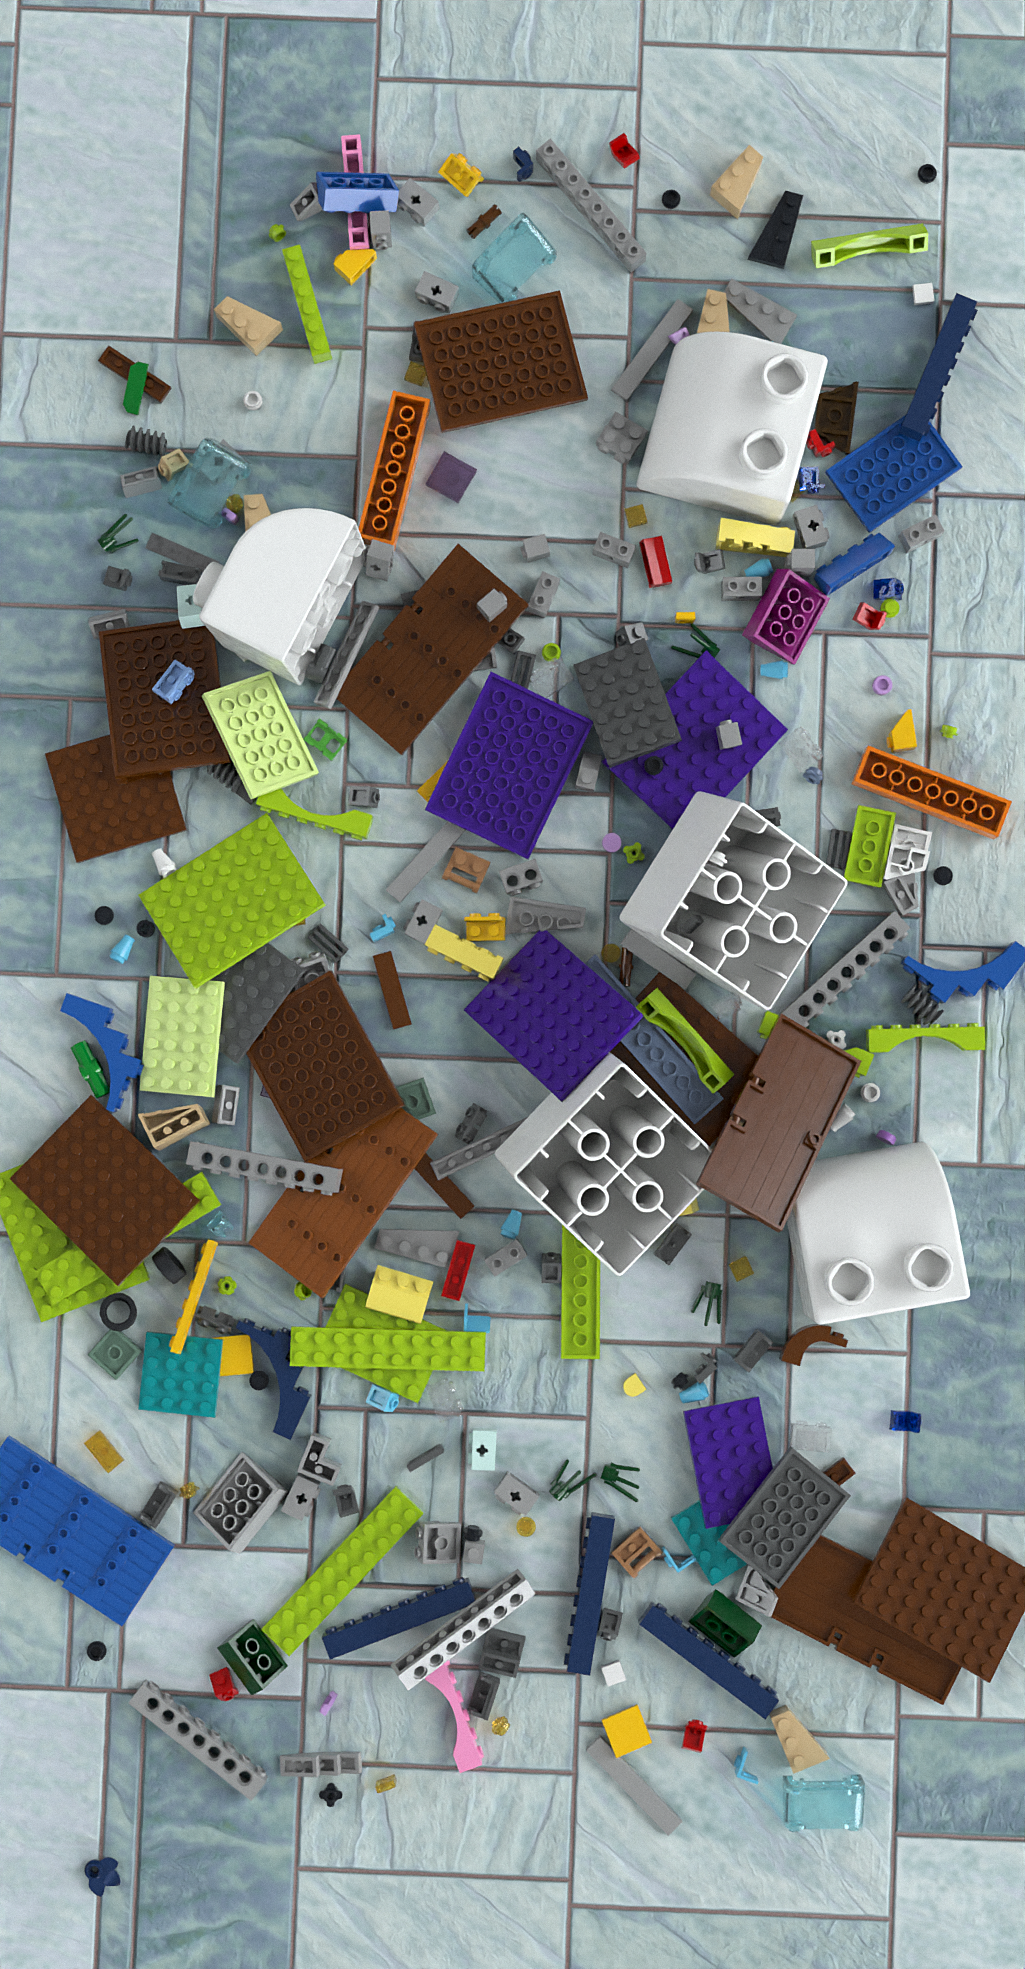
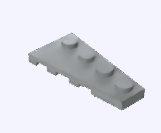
[375,1229,459,1268]

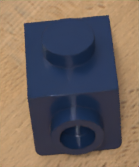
[513,146,533,182]

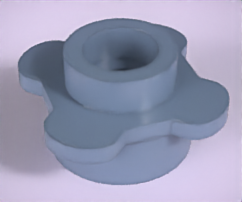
[803,767,823,784]

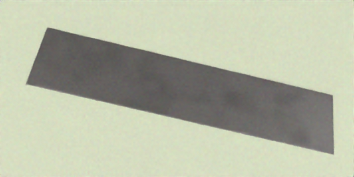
[146,533,219,573]

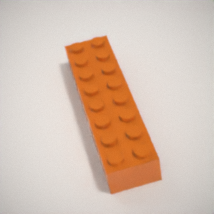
[358,390,431,551]
[851,745,1012,840]

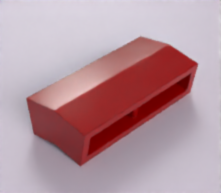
[639,536,672,588]

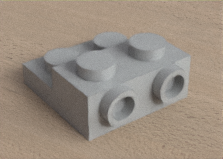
[596,411,648,464]
[291,951,330,990]
[414,1521,461,1564]

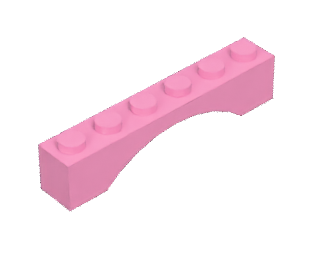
[341,134,370,250]
[425,1660,484,1773]

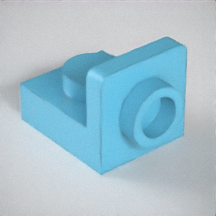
[370,914,396,943]
[366,1384,400,1412]

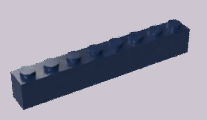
[899,293,978,442]
[563,1512,615,1676]
[322,1577,477,1660]
[638,1602,779,1720]

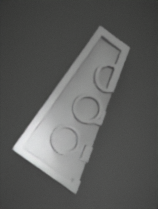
[723,278,797,344]
[505,896,586,935]

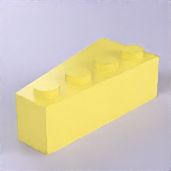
[715,517,795,557]
[425,924,504,982]

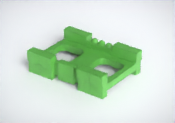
[303,718,347,761]

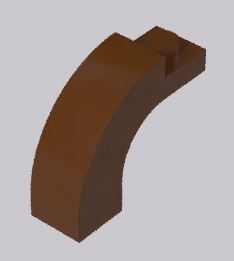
[779,1324,848,1366]

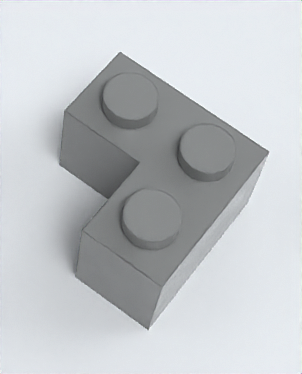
[297,1432,342,1486]

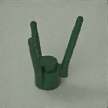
[97,514,139,553]
[671,623,720,658]
[691,1281,723,1326]
[549,1459,597,1501]
[600,1462,640,1502]

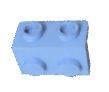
[152,660,194,704]

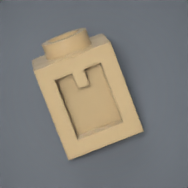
[158,448,190,481]

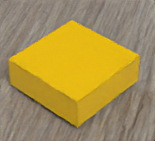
[675,612,696,624]

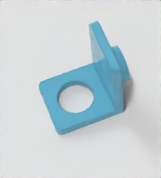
[464,1303,491,1333]
[662,1546,696,1573]
[734,1747,759,1784]

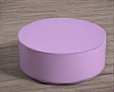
[872,675,892,695]
[602,833,621,853]

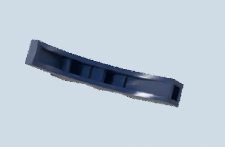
[236,1318,312,1440]

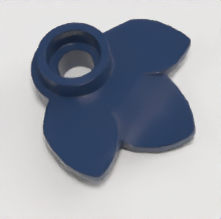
[84,1857,121,1897]

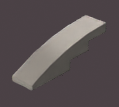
[620,929,696,989]
[280,1752,362,1777]

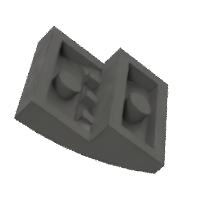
[478,1628,526,1678]

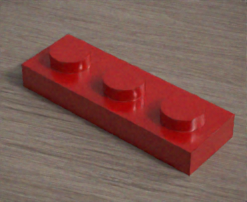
[441,1240,475,1301]

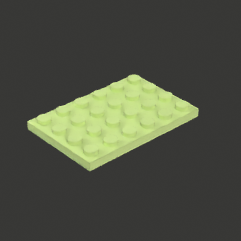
[202,671,319,799]
[139,976,225,1097]

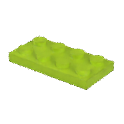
[843,805,896,888]

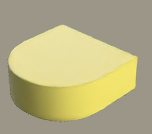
[623,1373,647,1397]

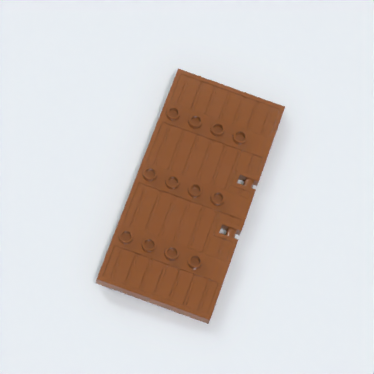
[248,1108,438,1298]

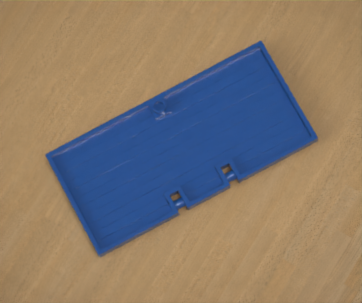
[0,1435,175,1626]

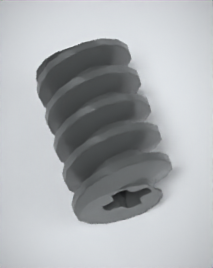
[125,425,167,457]
[207,761,243,793]
[901,984,944,1025]

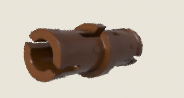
[466,204,502,239]
[618,947,634,987]

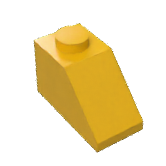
[334,249,377,286]
[886,709,917,753]

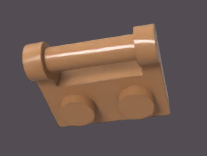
[442,847,491,894]
[611,1526,663,1578]

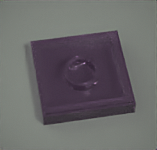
[426,451,477,504]

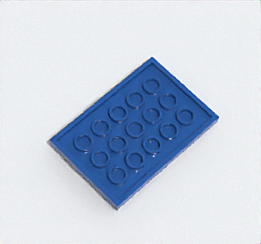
[825,415,963,533]

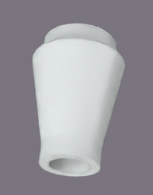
[152,848,177,878]
[831,1103,855,1132]

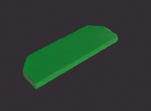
[123,361,149,415]

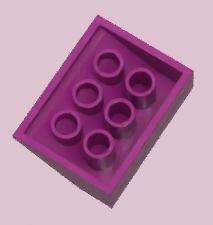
[742,569,830,665]

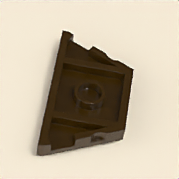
[814,381,859,455]

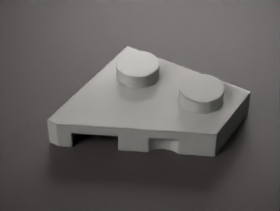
[882,873,919,917]
[735,1565,778,1617]

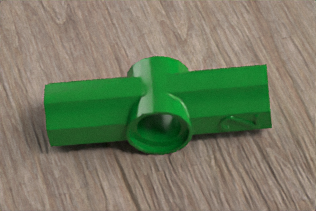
[70,1040,110,1099]

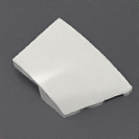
[883,824,932,880]

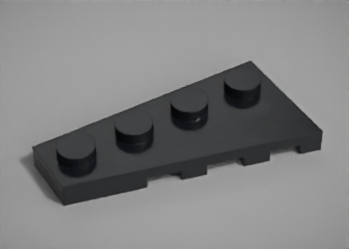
[748,190,803,269]

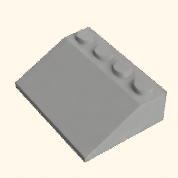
[193,1452,289,1553]

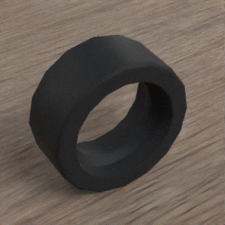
[152,1247,187,1284]
[99,1293,137,1331]

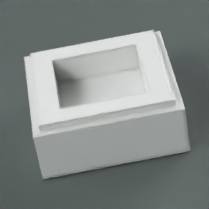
[912,283,934,305]
[601,1660,626,1687]

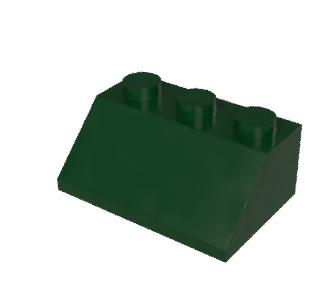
[688,1589,762,1658]
[217,1619,288,1696]

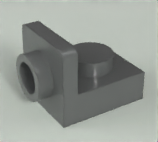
[103,566,133,591]
[348,786,380,808]
[541,1252,561,1283]
[694,1352,717,1384]
[597,1608,623,1641]

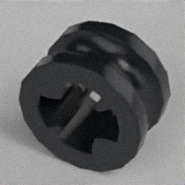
[136,920,155,938]

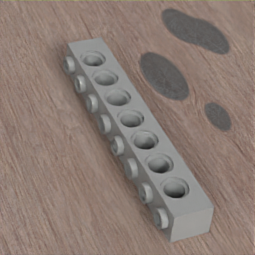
[536,138,647,273]
[779,911,910,1028]
[186,1141,343,1196]
[390,1569,535,1690]
[129,1680,268,1801]

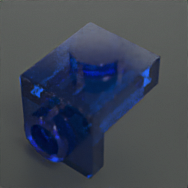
[798,466,825,494]
[873,578,904,600]
[889,1410,922,1433]

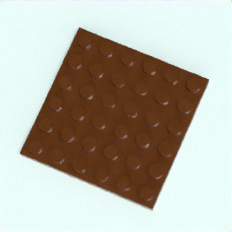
[45,734,187,863]

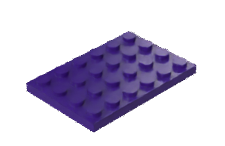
[683,1396,773,1529]

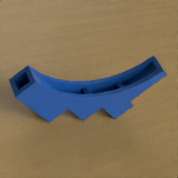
[901,941,1025,1004]
[60,993,144,1112]

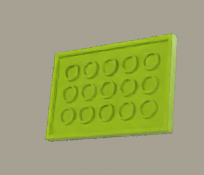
[326,1284,448,1403]

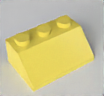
[365,1265,433,1324]

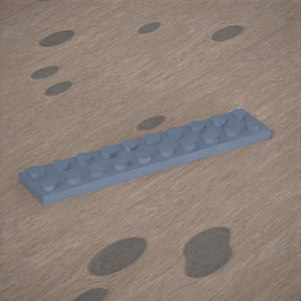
[585,954,724,1124]

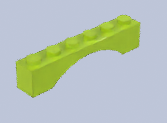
[811,223,928,268]
[282,244,332,364]
[256,788,374,841]
[636,988,734,1094]
[756,1011,874,1078]
[866,1023,985,1053]

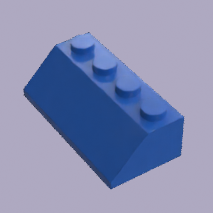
[316,172,399,213]
[813,533,895,596]

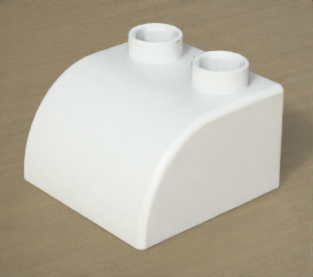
[636,332,828,525]
[193,508,366,685]
[620,791,847,1010]
[495,1052,712,1276]
[787,1142,970,1325]

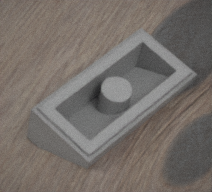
[120,466,162,498]
[88,609,130,639]
[212,1085,240,1125]

